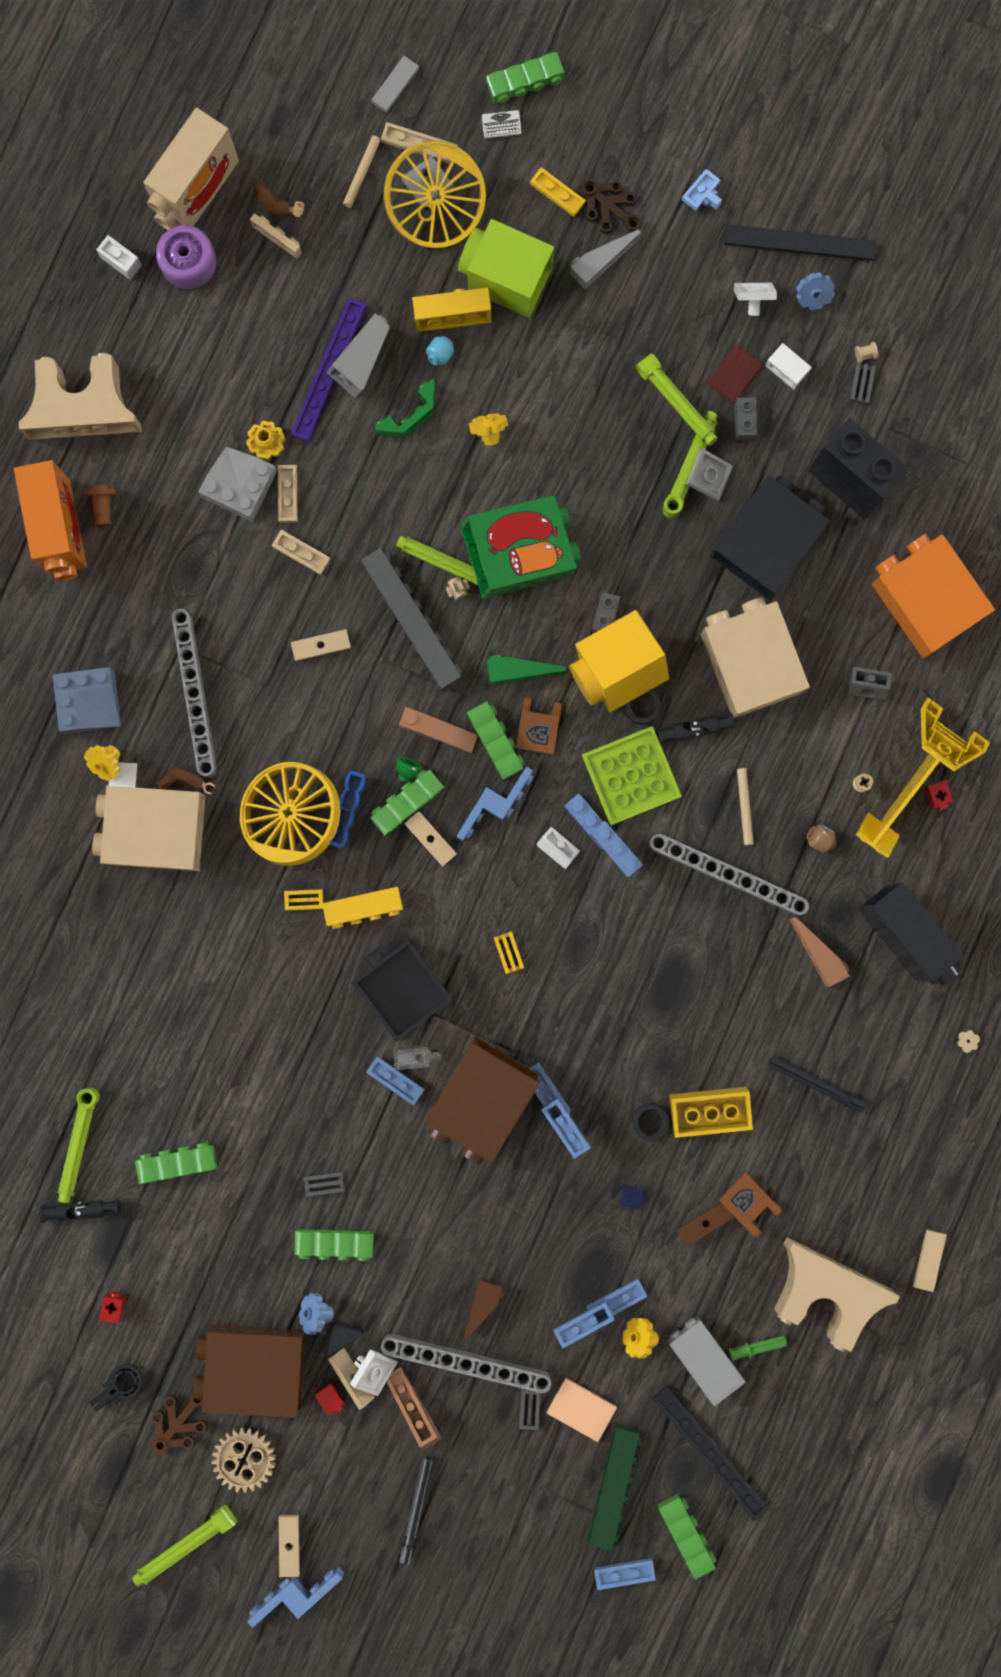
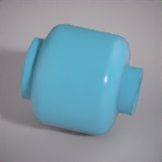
[426,336,454,365]

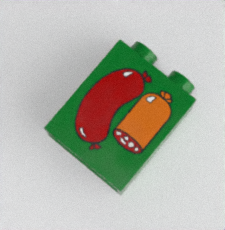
[460,495,581,600]

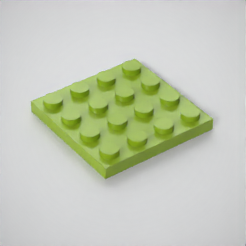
[581,726,682,826]

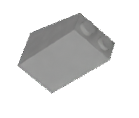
[326,313,390,398]
[668,1317,746,1406]

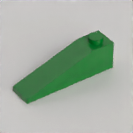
[487,655,566,685]

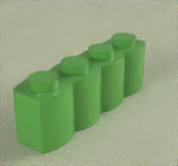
[486,52,565,104]
[467,702,525,781]
[370,770,444,837]
[135,1142,217,1184]
[294,1229,374,1261]
[657,1494,717,1580]

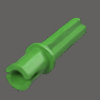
[728,1336,787,1361]

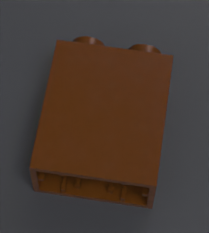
[424,1036,542,1164]
[193,1324,306,1418]

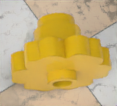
[469,413,508,446]
[246,421,285,461]
[84,745,121,781]
[623,1318,659,1358]

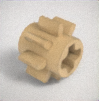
[446,577,470,600]

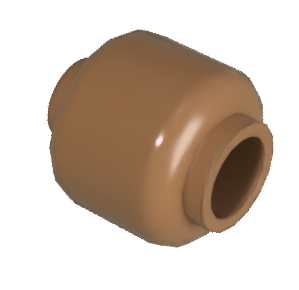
[807,825,837,853]

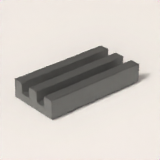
[849,363,876,405]
[303,1171,345,1197]
[519,1388,541,1430]

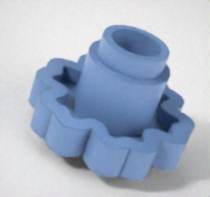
[796,272,835,310]
[299,1293,334,1334]

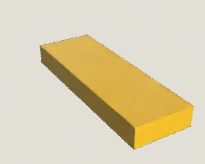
[530,167,586,217]

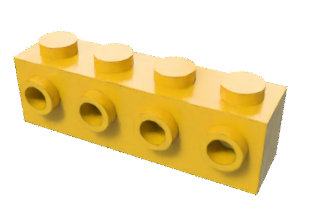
[322,887,403,929]

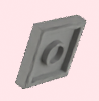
[686,449,733,501]

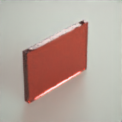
[707,344,763,403]

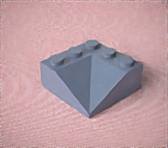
[52,667,121,734]

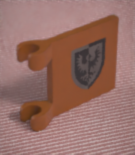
[516,698,562,754]
[719,1172,782,1238]

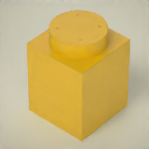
[569,610,669,713]

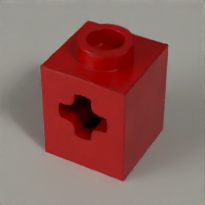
[924,780,954,811]
[99,1291,126,1324]
[315,1380,345,1415]

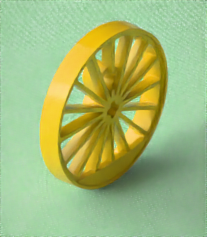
[384,141,486,248]
[240,762,340,866]

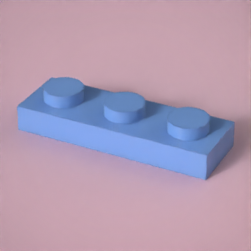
[366,1056,425,1106]
[594,1558,656,1590]

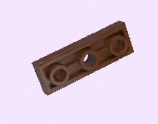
[676,1202,735,1247]

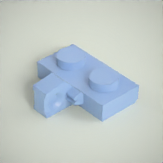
[682,169,722,211]

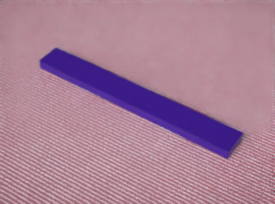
[291,298,367,443]

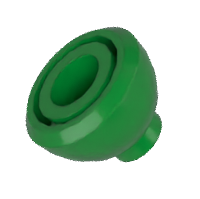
[396,757,422,782]

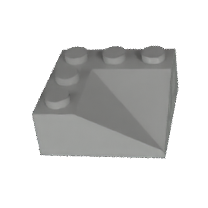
[198,447,277,522]

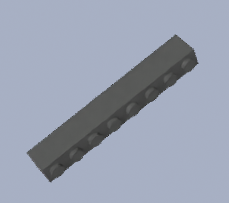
[361,548,463,691]

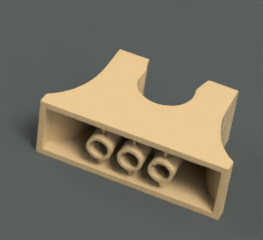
[19,353,142,440]
[774,1237,900,1352]

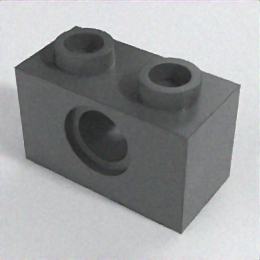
[734,397,757,442]
[591,592,620,633]
[848,667,892,700]

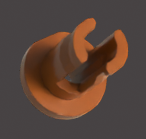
[85,485,116,525]

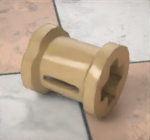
[855,342,878,363]
[853,773,873,792]

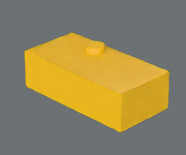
[412,287,491,332]
[669,1087,753,1138]

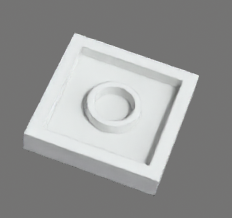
[734,283,777,316]
[350,1349,398,1396]

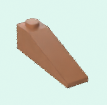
[399,707,478,753]
[789,917,850,987]
[386,1367,442,1449]

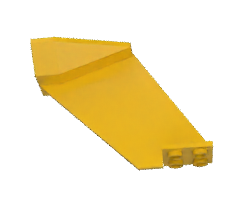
[856,698,990,858]

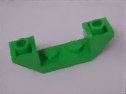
[375,379,435,438]

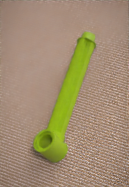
[636,354,717,446]
[662,411,718,518]
[396,536,497,597]
[57,1087,100,1203]
[132,1504,238,1587]

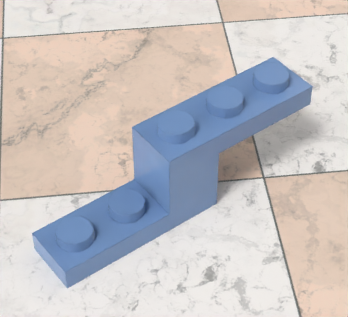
[456,767,534,841]
[564,793,643,878]
[529,1062,591,1159]
[553,1278,647,1348]
[247,1567,344,1628]

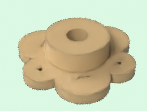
[958,1030,980,1053]

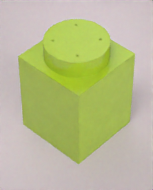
[458,219,554,318]

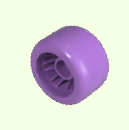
[156,225,216,290]

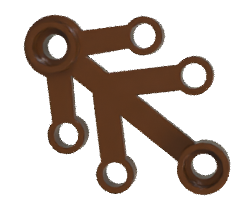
[151,1393,207,1455]

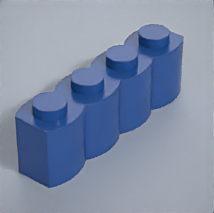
[329,770,367,849]

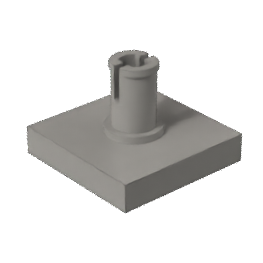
[401,156,454,210]

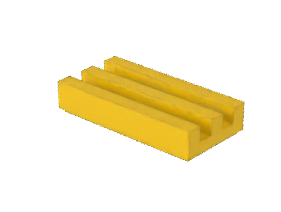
[284,889,324,910]
[494,932,524,974]

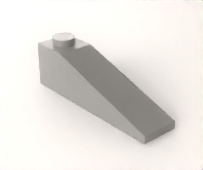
[570,230,641,290]

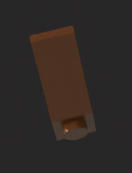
[464,1277,505,1339]

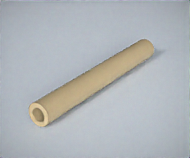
[343,136,381,208]
[737,768,754,845]

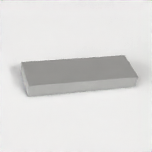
[371,56,419,113]

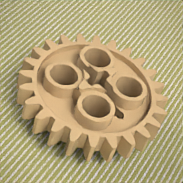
[211,1426,276,1493]

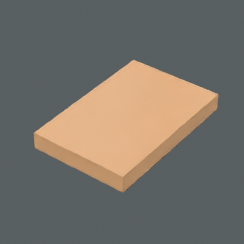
[547,1377,617,1442]

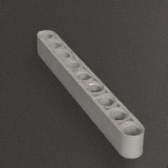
[172,609,217,778]
[649,834,809,915]
[381,1334,551,1393]

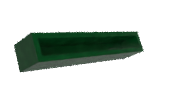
[588,1423,642,1551]

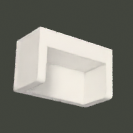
[96,235,142,280]
[765,343,811,390]

